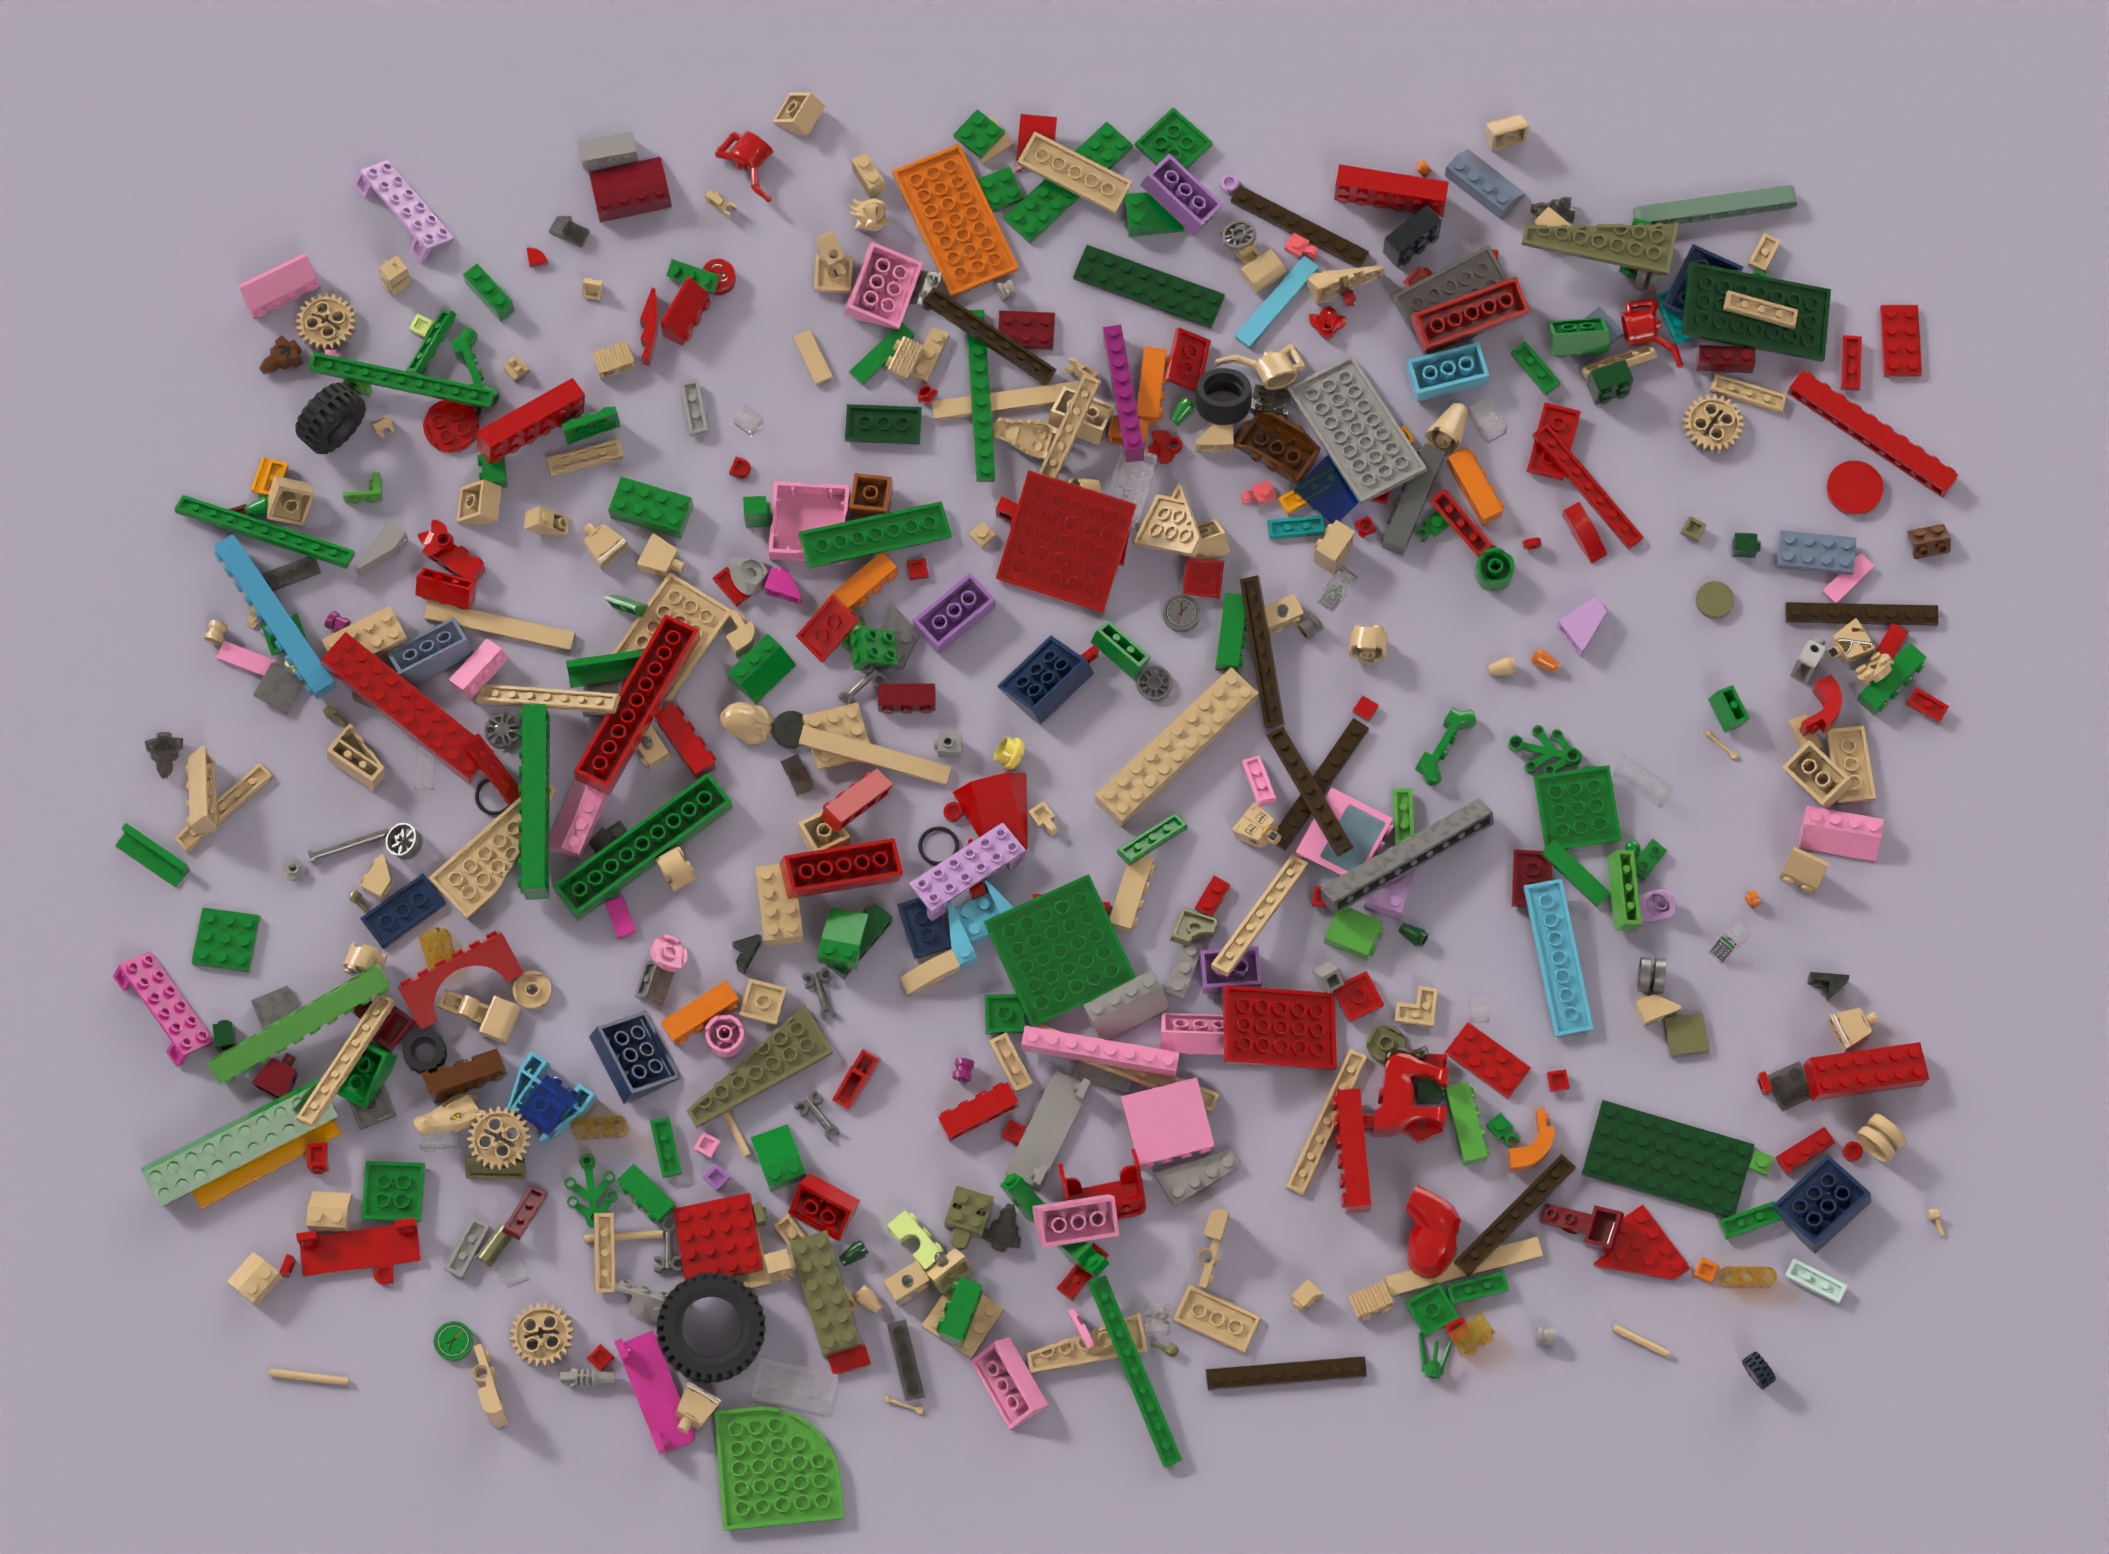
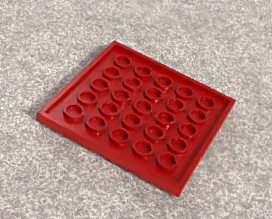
[995,470,1137,613]

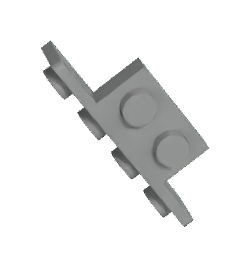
[614,1280,694,1322]

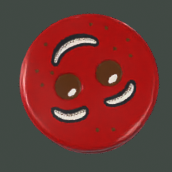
[702,258,736,295]

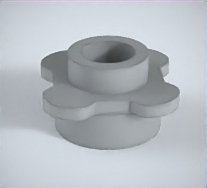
[282,858,305,881]

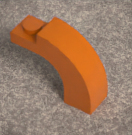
[1508,1108,1555,1172]

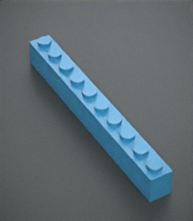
[214,534,336,700]

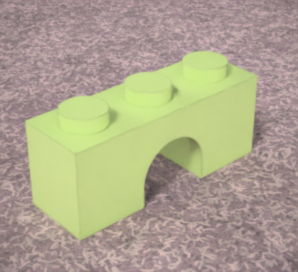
[887,1210,944,1271]

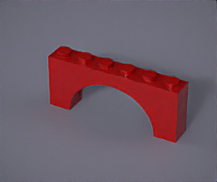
[397,930,524,1030]

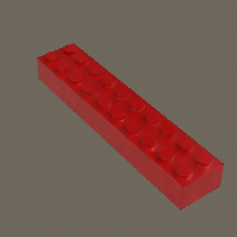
[574,614,700,796]
[321,632,494,785]

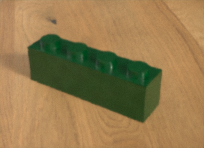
[826,903,893,980]

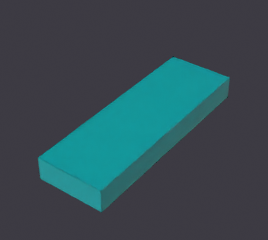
[1654,290,1693,346]
[1267,515,1326,540]

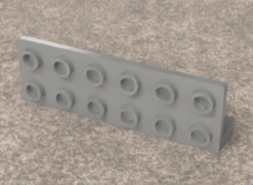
[1005,1070,1091,1190]

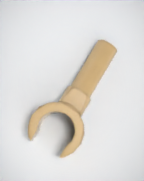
[1927,1209,1945,1236]

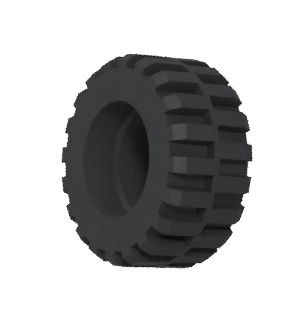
[295,382,366,455]

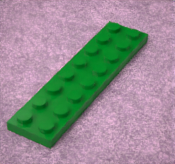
[1004,122,1133,244]
[798,501,952,569]

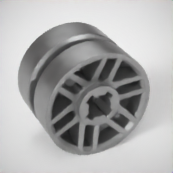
[1633,270,1661,295]
[1637,956,1666,994]

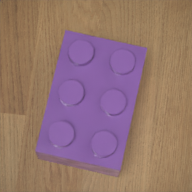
[1200,946,1262,994]

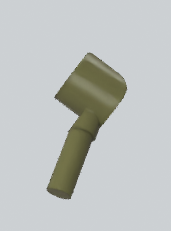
[323,706,347,727]
[349,889,369,913]
[1150,1341,1179,1357]

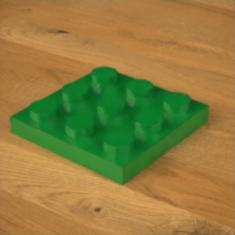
[1135,107,1213,170]
[191,907,261,972]
[361,1161,426,1222]

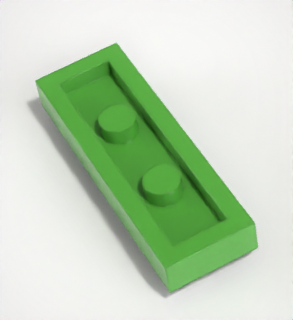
[1392,788,1414,845]

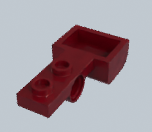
[352,1000,416,1052]
[1540,1203,1624,1253]

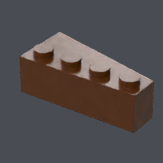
[421,1048,507,1104]

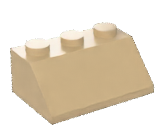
[1048,386,1116,446]

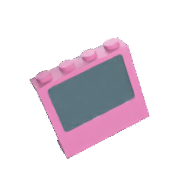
[1295,787,1394,876]

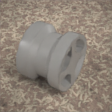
[997,279,1016,301]
[1536,1326,1554,1348]

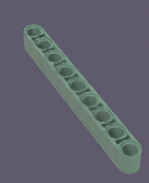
[1633,185,1798,225]

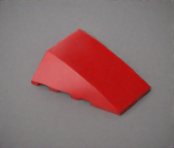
[952,772,1028,850]

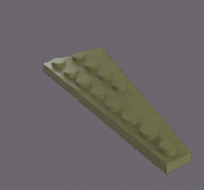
[1521,223,1679,276]
[687,1004,833,1129]

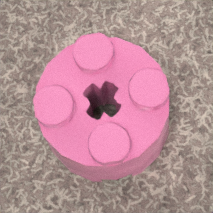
[705,1015,745,1058]

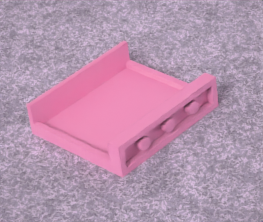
[1120,1077,1215,1169]

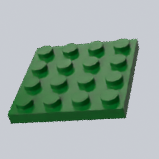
[1533,765,1622,849]

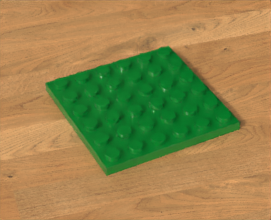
[983,874,1136,1027]

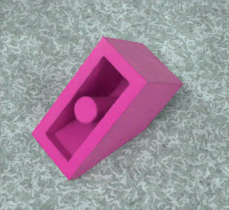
[764,567,802,605]

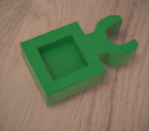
[1415,511,1450,542]
[1485,1112,1520,1149]

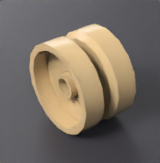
[1856,1114,1907,1164]

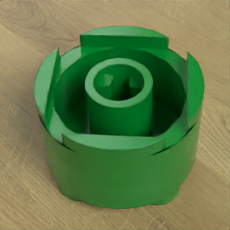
[1475,548,1515,591]

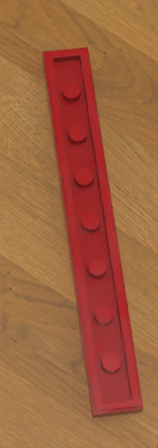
[1532,424,1644,550]

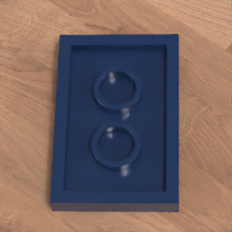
[897,898,951,959]

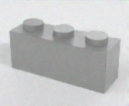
[578,132,638,169]

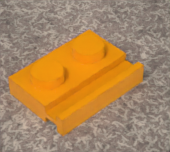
[251,457,289,496]

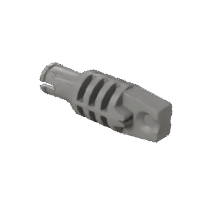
[560,1369,616,1387]

